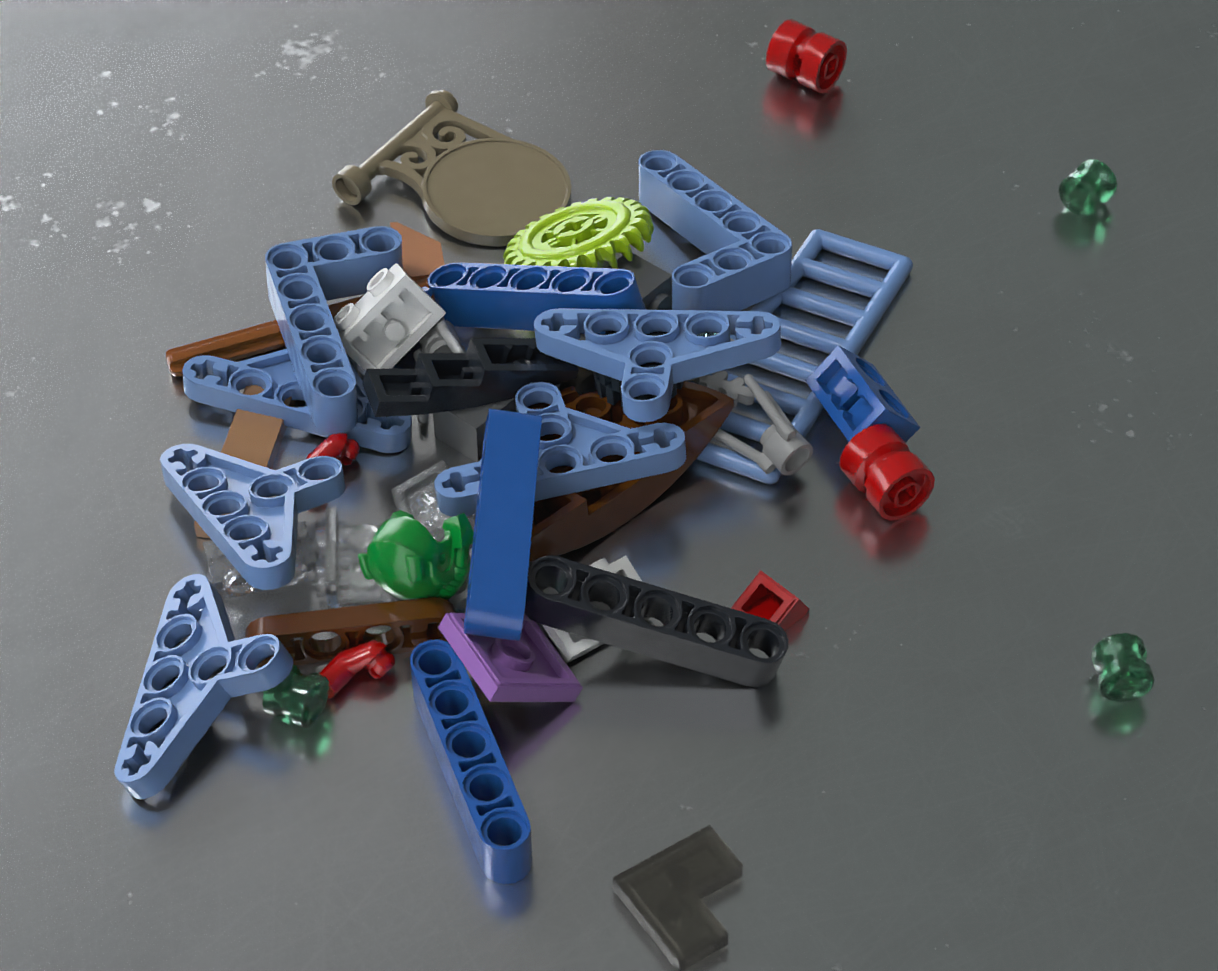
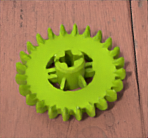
[503,197,654,269]

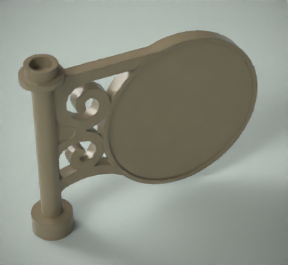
[332,90,571,247]

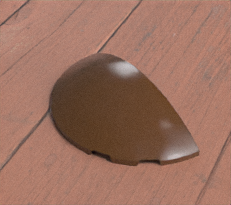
[475,381,734,561]

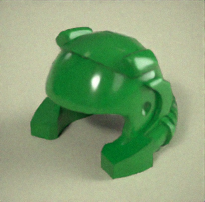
[358,510,474,600]

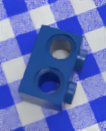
[805,345,921,443]

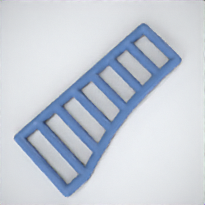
[688,229,913,484]

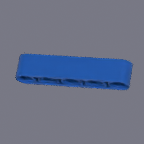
[427,262,646,335]
[463,408,542,641]
[410,639,533,884]

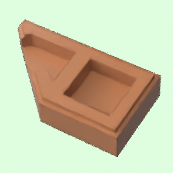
[390,222,445,281]

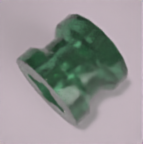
[1059,159,1118,217]
[1091,633,1155,702]
[262,664,329,729]

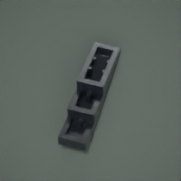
[362,338,579,417]

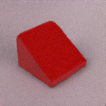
[731,570,810,631]

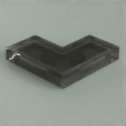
[613,825,743,971]

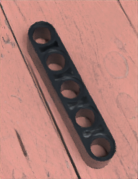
[524,555,788,687]

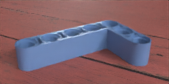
[638,150,792,311]
[265,226,403,435]

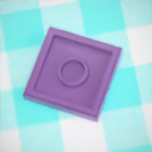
[438,613,583,702]

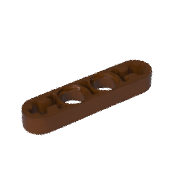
[245,597,456,667]

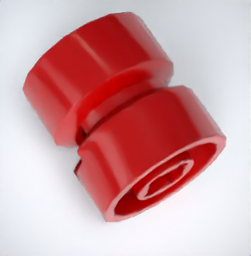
[766,19,847,94]
[839,424,935,521]

